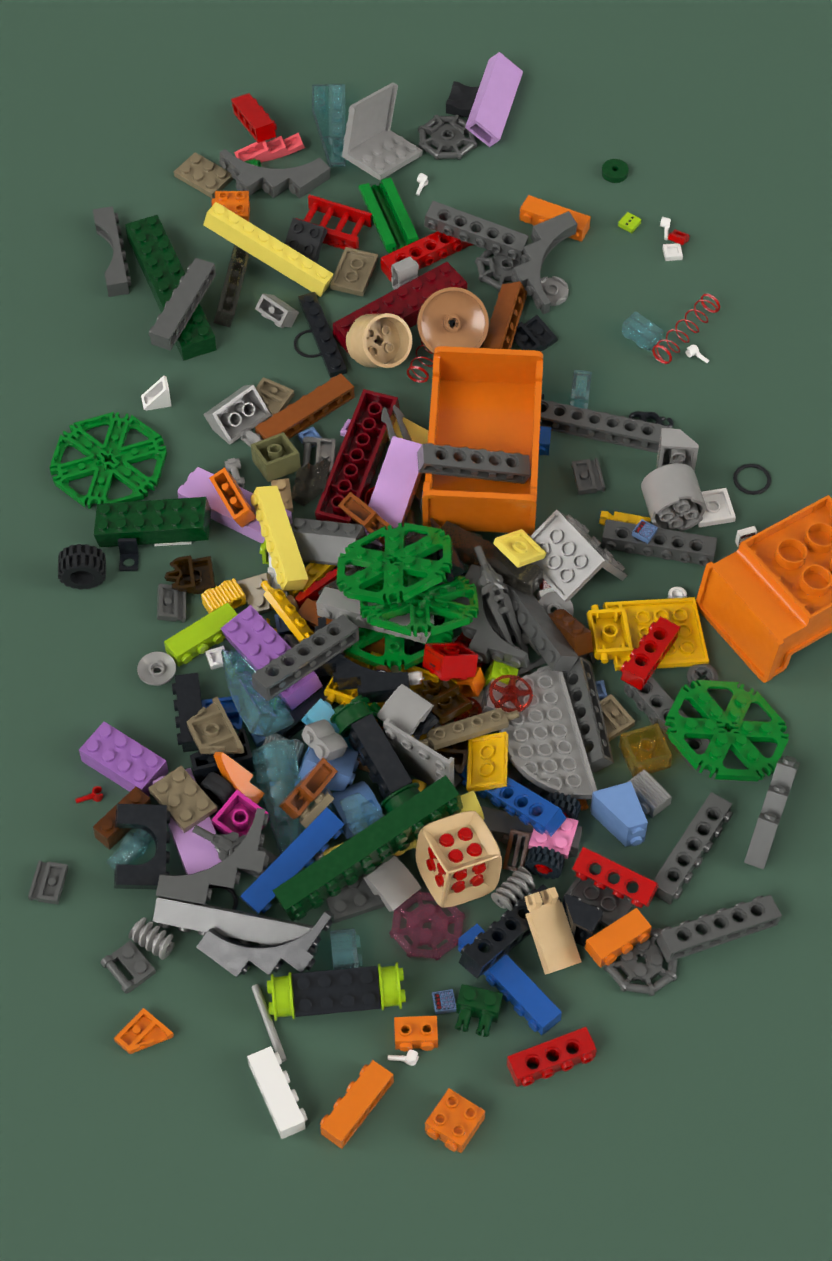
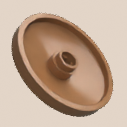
[417,287,489,354]

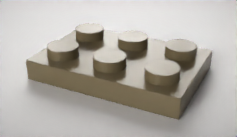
[174,152,234,198]
[330,247,378,297]
[148,766,217,833]

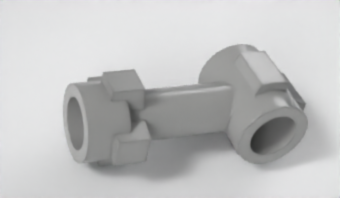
[224,458,245,488]

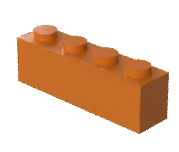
[519,195,591,242]
[320,1060,394,1149]

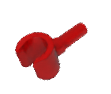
[75,786,103,803]

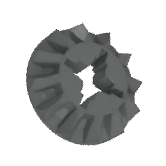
[687,664,718,691]

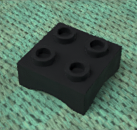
[446,81,479,118]
[285,218,328,262]

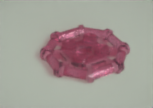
[389,890,465,961]

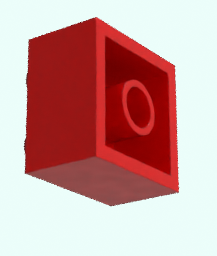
[422,642,478,681]

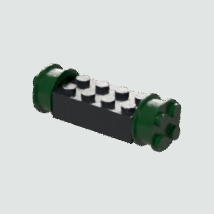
[330,695,420,813]

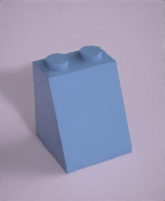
[293,747,359,791]
[590,781,648,847]

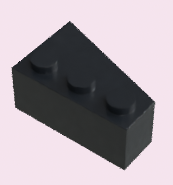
[190,727,255,785]

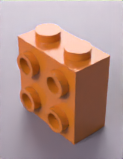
[212,191,250,222]
[425,1088,485,1153]

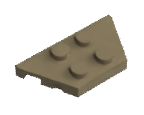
[186,697,244,754]

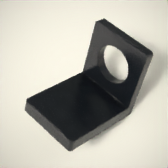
[118,538,139,571]

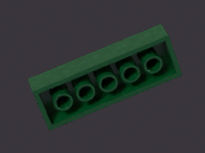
[93,497,211,547]

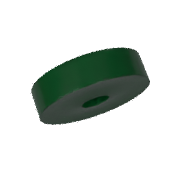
[601,159,629,183]

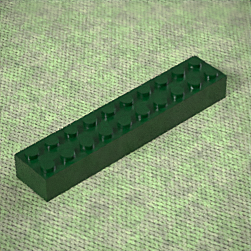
[125,215,217,361]
[272,775,463,921]

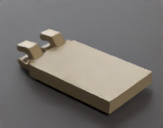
[524,887,582,975]

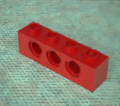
[620,616,681,690]
[572,847,659,909]
[507,1027,597,1087]

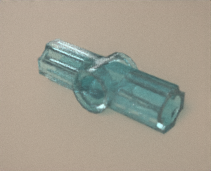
[107,829,153,870]

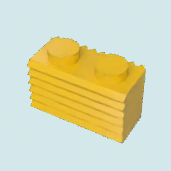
[201,578,246,614]

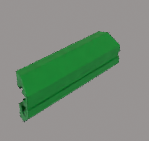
[358,177,419,253]

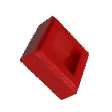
[668,229,690,245]

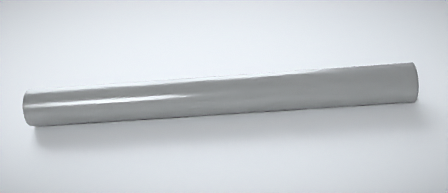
[251,984,287,1062]

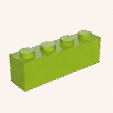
[164,603,238,667]

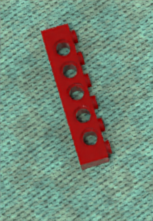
[381,226,474,281]

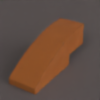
[338,492,393,545]
[279,758,338,820]

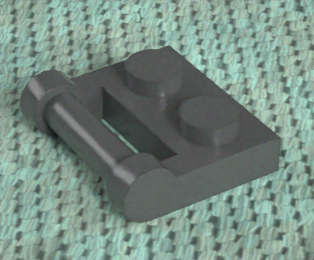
[300,437,336,475]
[100,940,156,994]

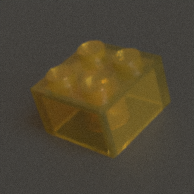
[619,723,672,777]

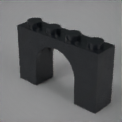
[114,804,170,889]

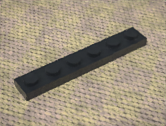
[298,292,347,378]

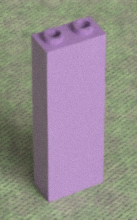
[465,52,523,147]
[365,436,422,552]
[177,467,292,543]
[152,768,221,885]

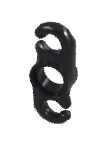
[629,411,674,428]

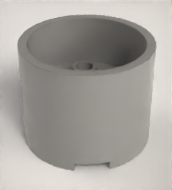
[641,463,707,532]

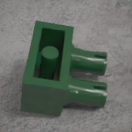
[455,984,503,1037]

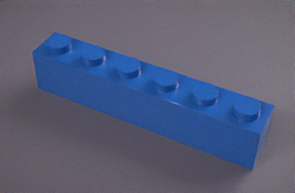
[240,807,344,914]
[458,924,562,1035]

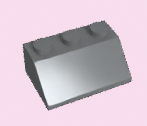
[203,385,271,445]
[656,428,699,471]

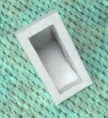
[141,376,171,411]

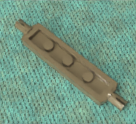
[419,708,519,750]

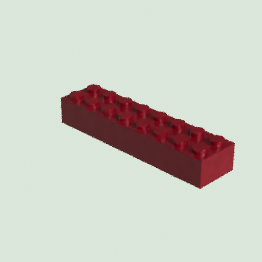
[333,262,467,355]
[315,389,400,524]

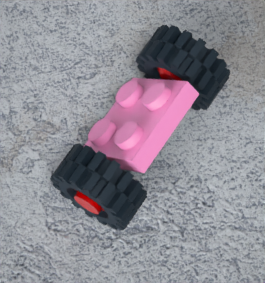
[525,792,581,879]

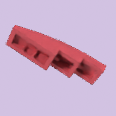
[234,133,305,163]

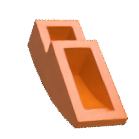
[214,752,265,804]

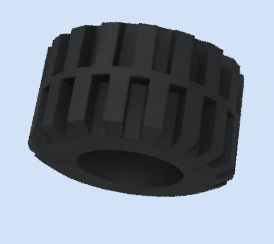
[58,544,106,590]

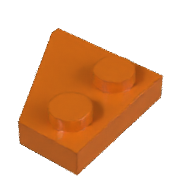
[114,1008,174,1054]

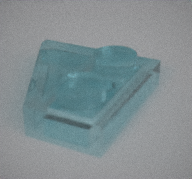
[339,793,384,836]

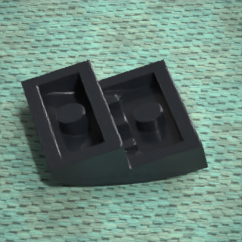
[513,315,558,352]

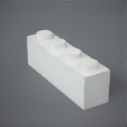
[247,1046,308,1139]

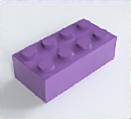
[79,722,169,796]

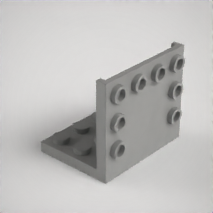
[342,82,423,180]
[530,510,628,602]
[383,718,468,790]

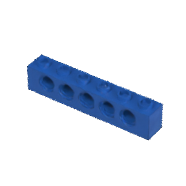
[459,764,566,837]

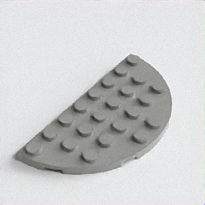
[499,665,597,799]

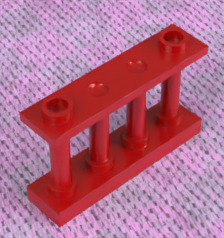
[296,195,372,250]

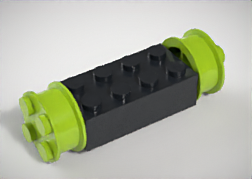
[267,962,406,1021]

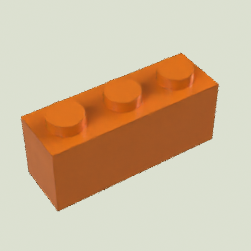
[209,467,256,528]
[585,908,652,968]

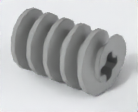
[491,866,535,911]
[128,917,175,960]

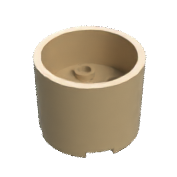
[346,313,412,368]

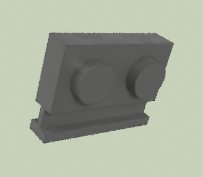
[571,458,605,495]
[157,584,186,623]
[28,860,68,904]

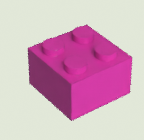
[211,790,270,837]

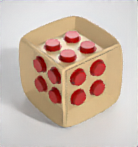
[415,811,502,908]

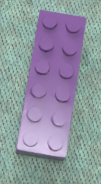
[220,605,322,710]

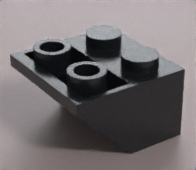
[563,894,603,947]

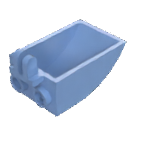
[329,781,383,839]

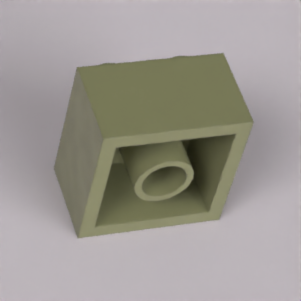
[250,432,301,482]

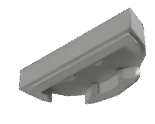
[241,430,263,447]

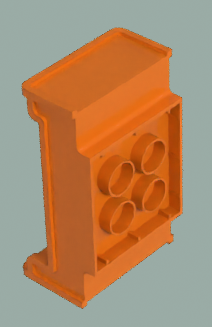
[422,346,543,536]
[696,495,832,683]

